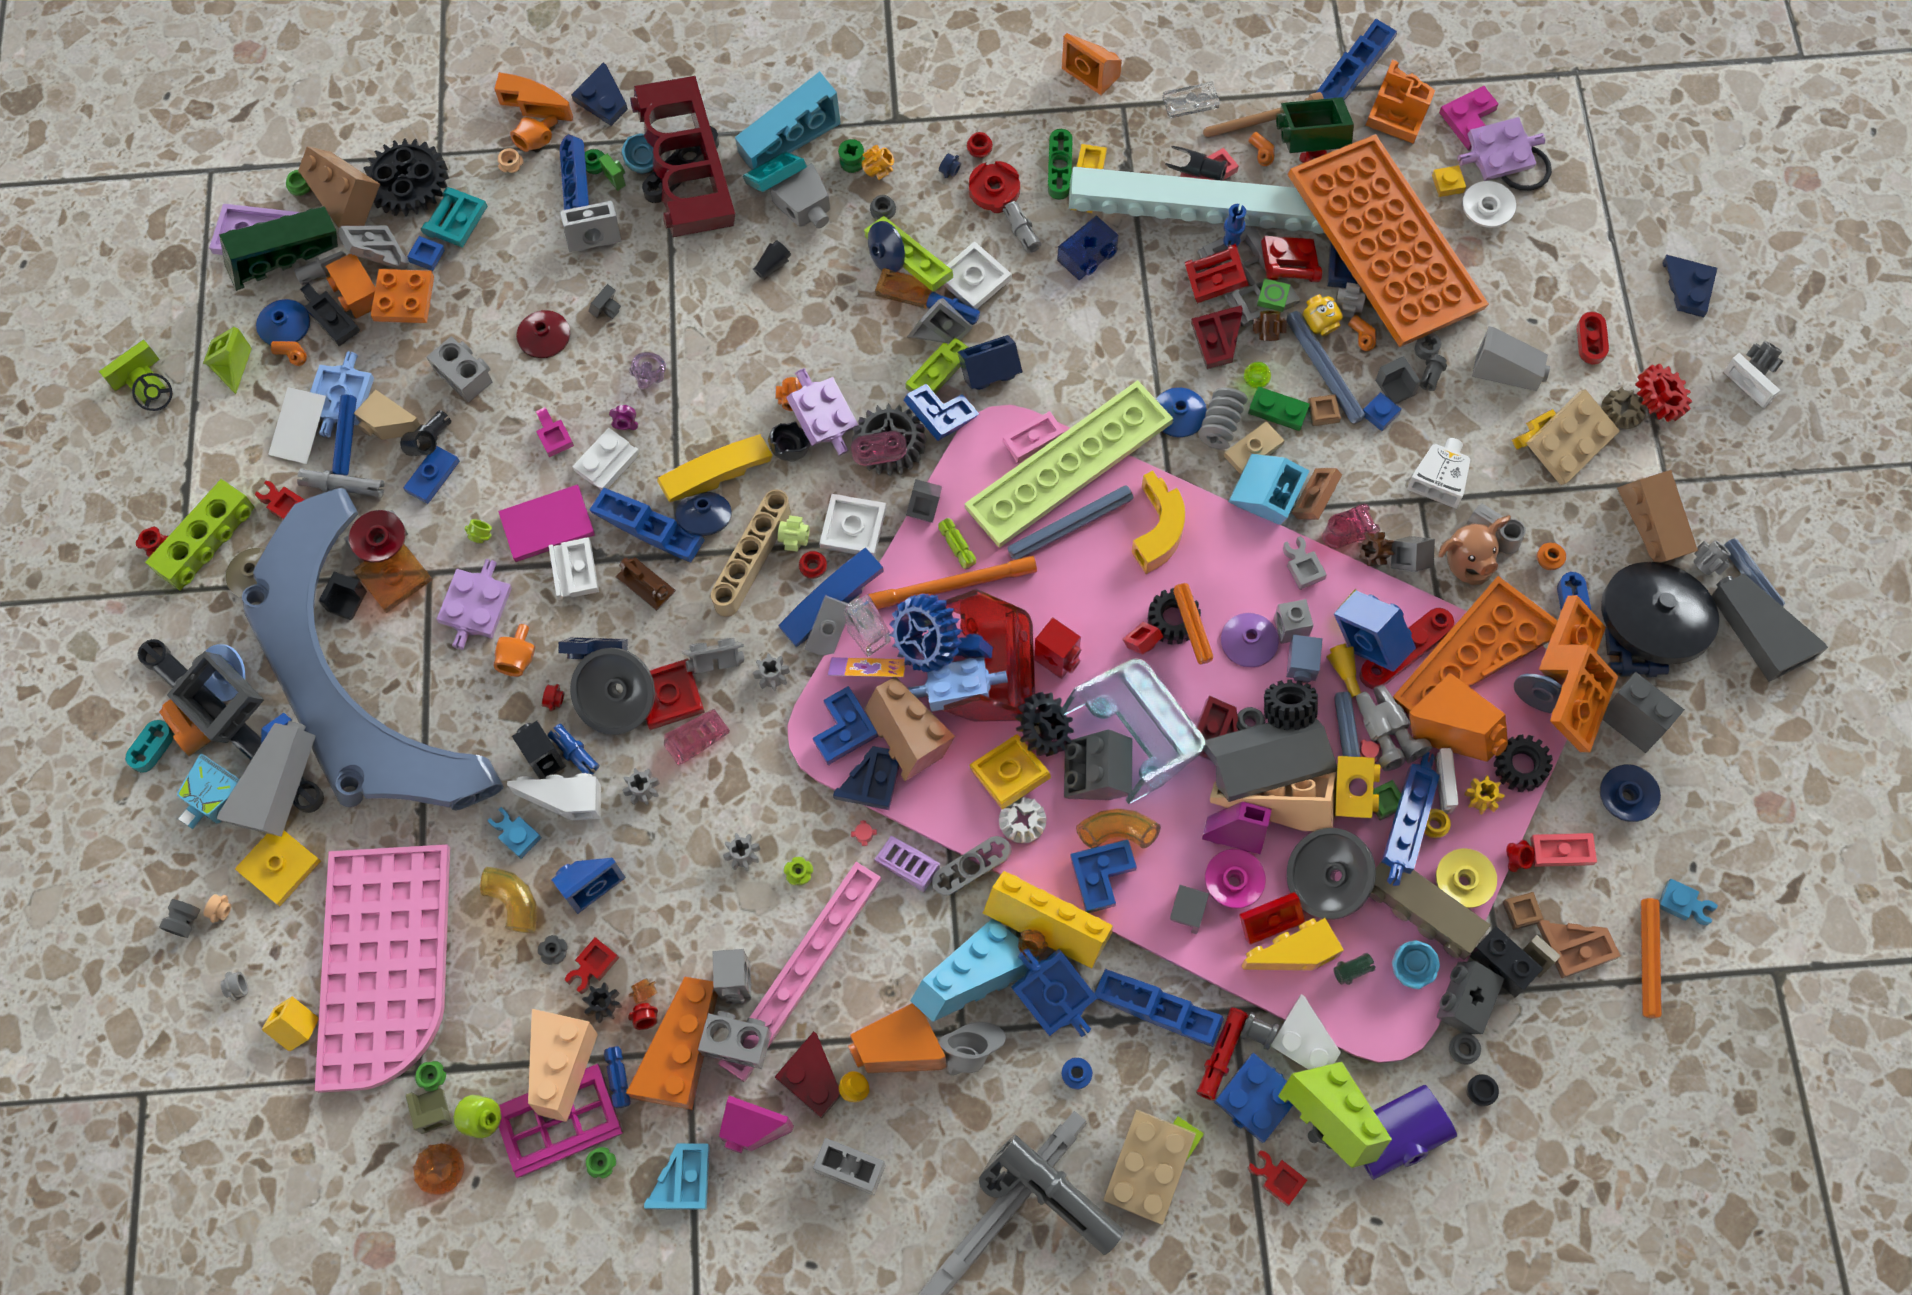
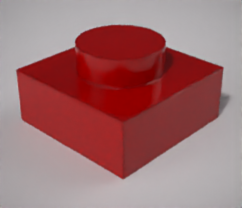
[1122,622,1164,655]

